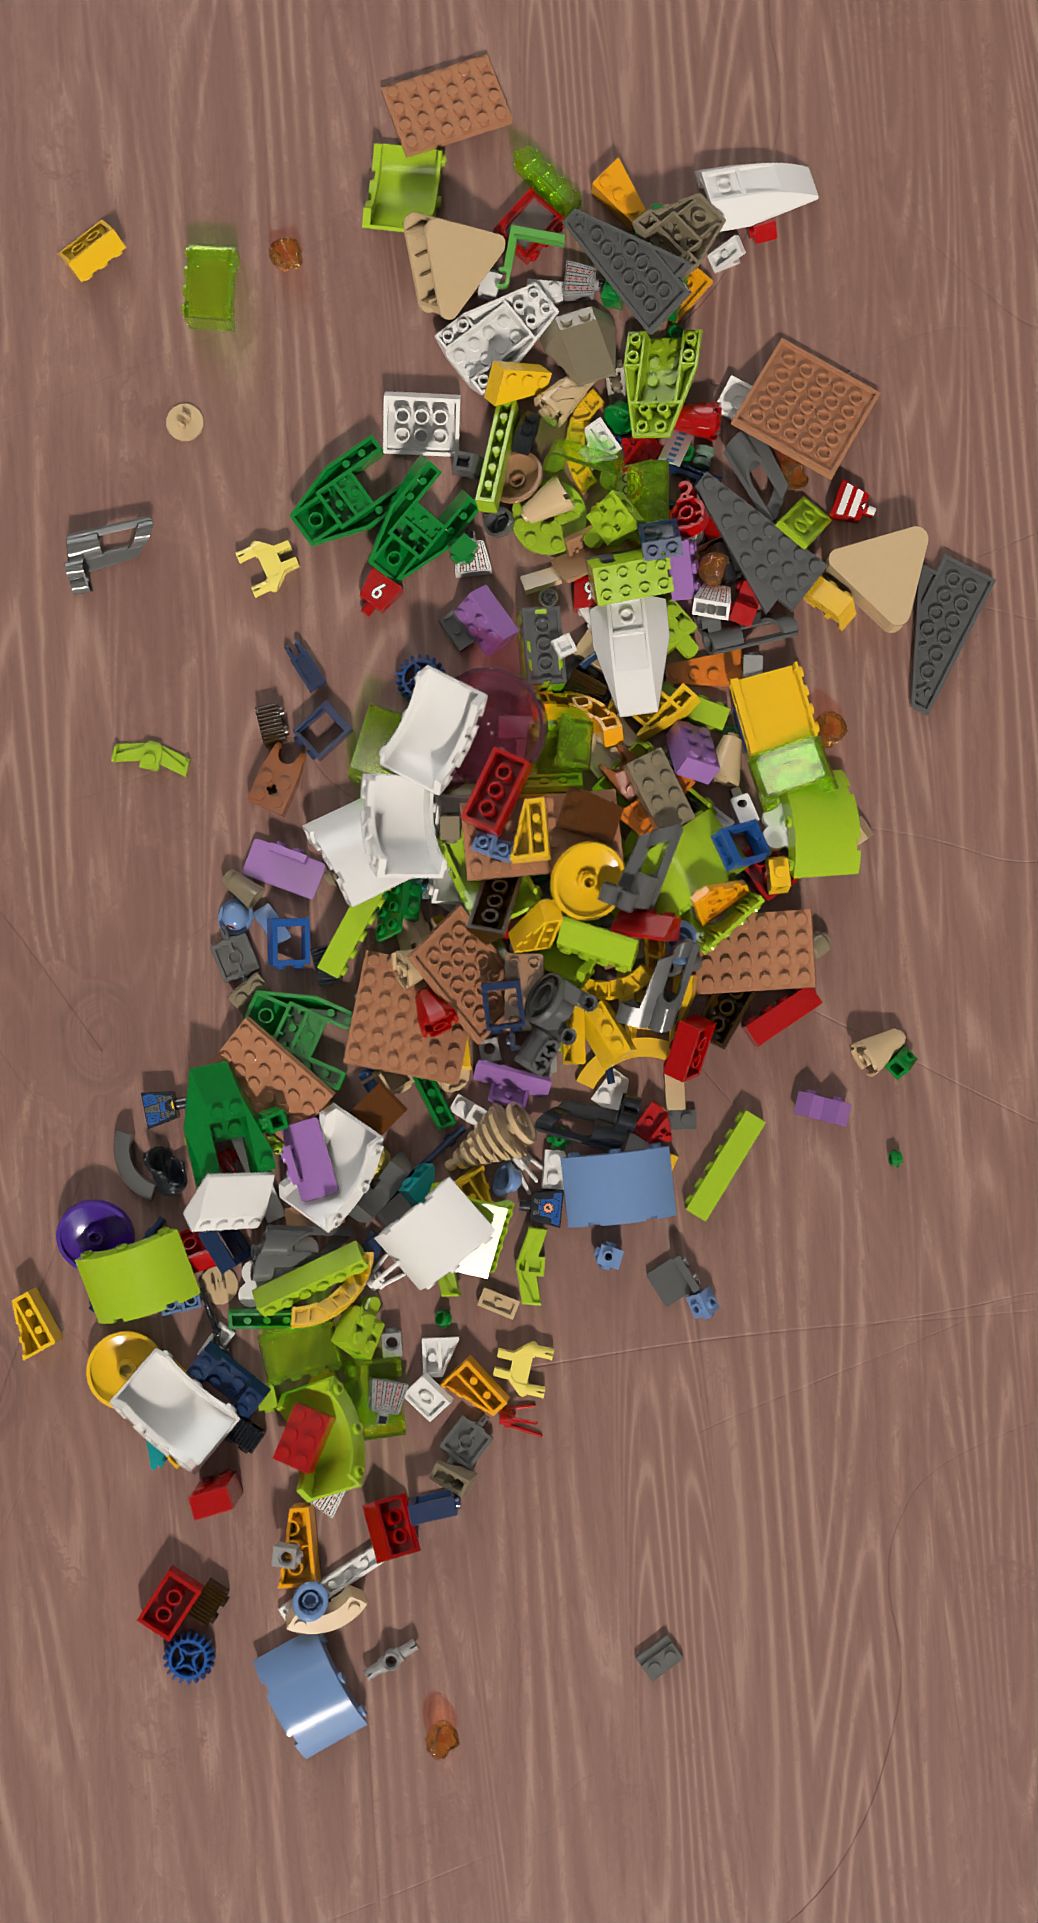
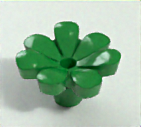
[546,1125,572,1151]

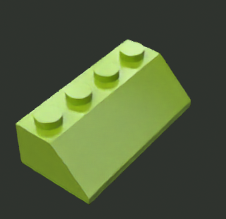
[557,917,639,973]

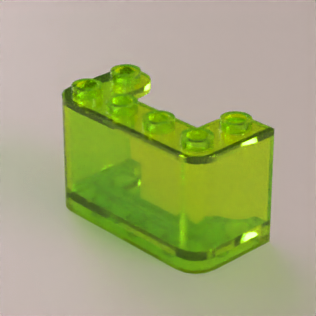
[181,243,240,332]
[348,704,403,784]
[526,714,594,774]
[257,1316,346,1386]

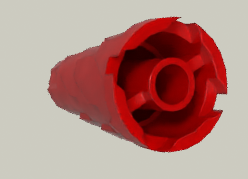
[674,402,722,441]

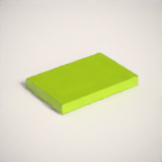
[775,496,832,550]

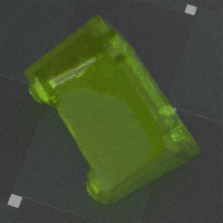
[542,438,625,494]
[748,735,838,813]

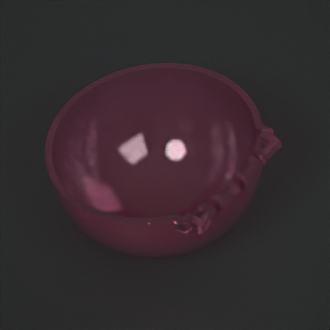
[450,667,548,784]

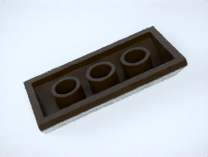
[466,876,524,945]
[701,991,758,1050]

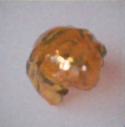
[268,237,303,271]
[780,456,809,489]
[697,551,730,587]
[815,710,848,748]
[424,1719,460,1760]

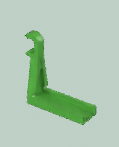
[495,225,565,290]

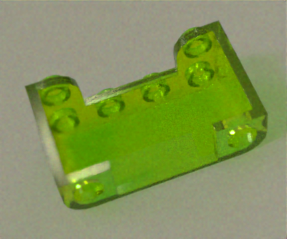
[343,1356,406,1441]

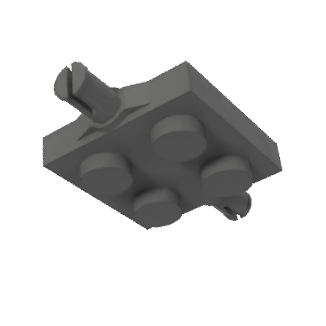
[210,926,261,983]
[439,1413,494,1470]

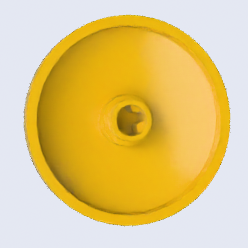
[550,842,625,921]
[86,1331,160,1408]

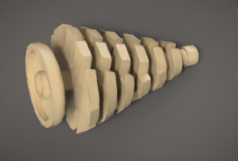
[445,1101,537,1171]

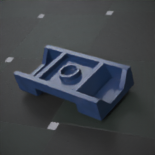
[186,1341,271,1421]

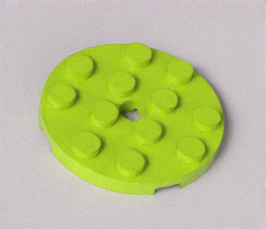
[511,480,587,556]

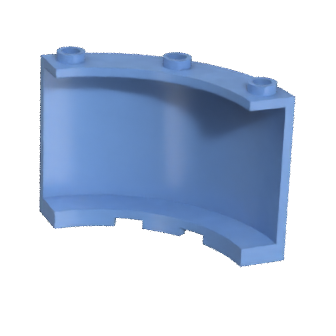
[560,1143,677,1227]
[253,1633,368,1759]

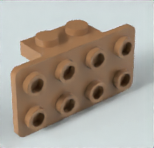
[551,525,633,583]
[505,953,544,1031]

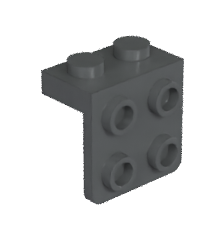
[647,1254,701,1306]

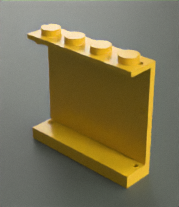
[728,662,820,756]

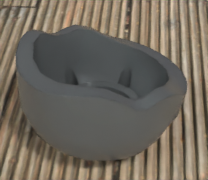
[483,507,515,538]

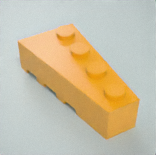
[278,1502,321,1589]

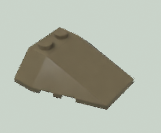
[632,193,726,278]
[539,306,617,386]

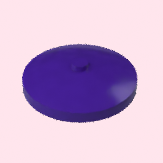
[56,1199,135,1269]

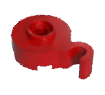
[668,481,709,537]

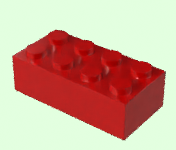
[460,746,533,838]
[742,987,823,1047]
[188,1469,244,1521]

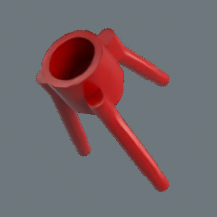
[217,1147,241,1174]
[499,1403,543,1437]

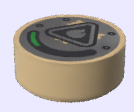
[539,588,558,607]

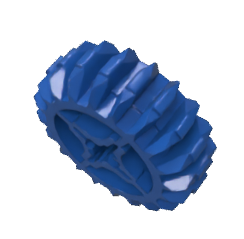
[396,654,446,703]
[163,1629,216,1685]

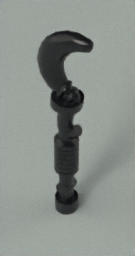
[199,1287,230,1353]

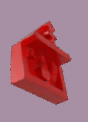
[622,437,664,474]
[631,1100,672,1144]

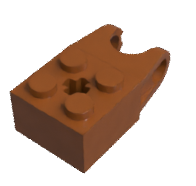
[247,741,307,817]
[598,744,639,804]

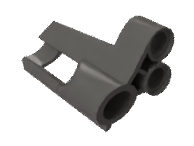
[692,604,799,656]
[597,824,683,912]
[250,1225,354,1281]

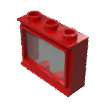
[493,187,565,265]

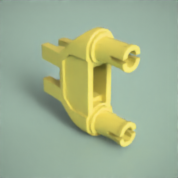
[235,540,300,598]
[493,1341,554,1399]

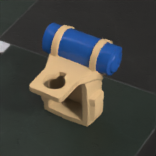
[358,1068,414,1094]

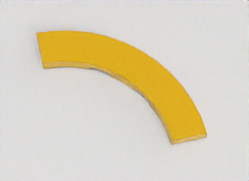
[566,388,605,494]
[574,964,653,1000]
[576,1038,670,1089]
[291,1252,374,1328]

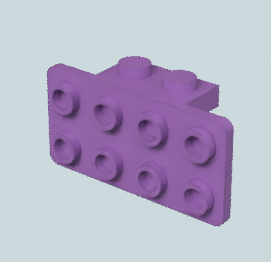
[243,839,326,899]
[473,1060,552,1109]
[281,1117,339,1202]

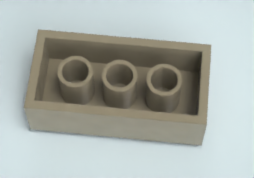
[622,747,696,831]

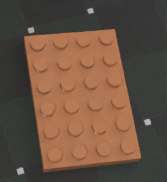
[381,54,513,158]
[407,905,505,1044]
[210,1016,335,1141]

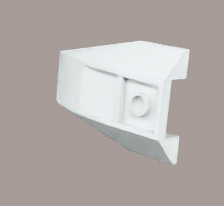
[695,163,819,232]
[435,282,559,395]
[590,596,670,717]

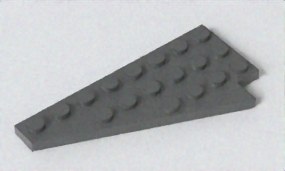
[562,209,693,335]
[694,472,828,614]
[910,554,996,715]

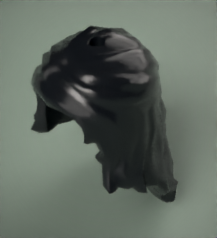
[143,1146,188,1197]

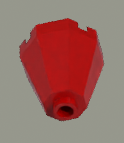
[415,988,459,1038]

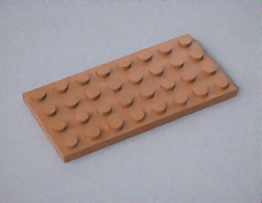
[460,789,624,881]
[664,909,817,995]

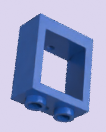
[711,819,772,871]
[267,917,310,969]

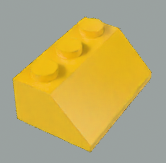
[58,219,126,282]
[584,1000,637,1071]

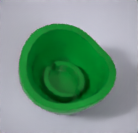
[604,401,631,435]

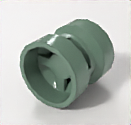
[692,445,715,470]

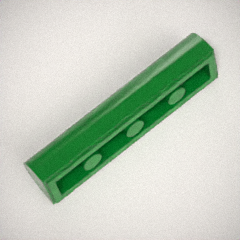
[412,1077,456,1132]
[228,1308,306,1329]

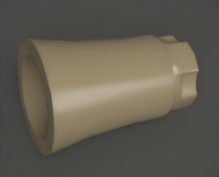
[221,868,265,909]

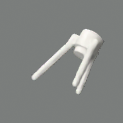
[511,1152,543,1195]
[367,1252,406,1291]

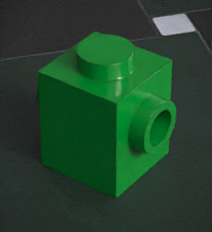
[448,533,479,567]
[884,1046,918,1080]
[258,1106,289,1134]

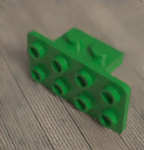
[375,880,422,942]

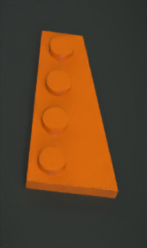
[665,649,743,687]
[620,774,695,836]

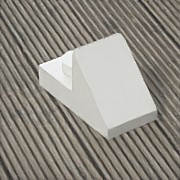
[707,235,746,273]
[449,1094,488,1126]

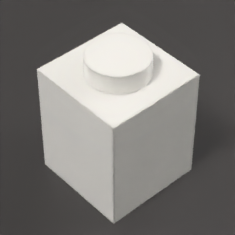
[478,269,503,301]

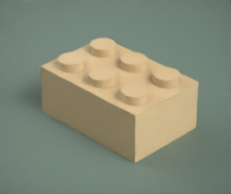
[573,714,641,782]

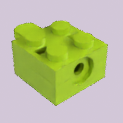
[583,490,644,548]
[666,599,699,659]
[331,1296,385,1360]

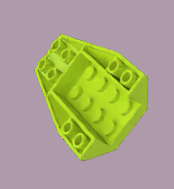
[624,329,703,438]

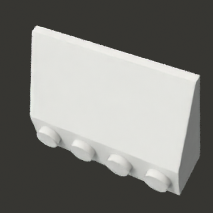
[383,391,461,457]
[183,1172,275,1232]

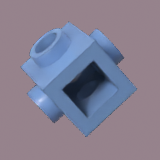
[593,1241,624,1270]
[686,1287,720,1320]

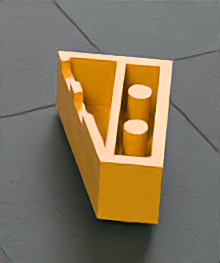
[591,157,646,231]
[440,1354,510,1416]

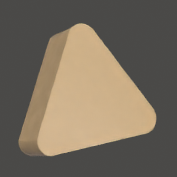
[403,212,505,320]
[824,526,928,633]

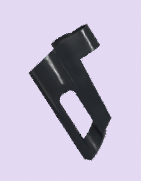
[535,1093,642,1151]

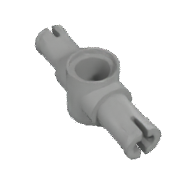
[363,1638,419,1681]

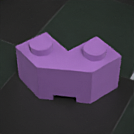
[794,1089,852,1127]

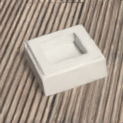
[551,633,577,659]

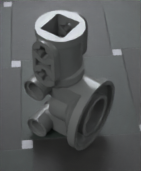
[514,972,598,1077]

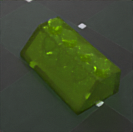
[513,145,582,219]
[627,459,669,541]

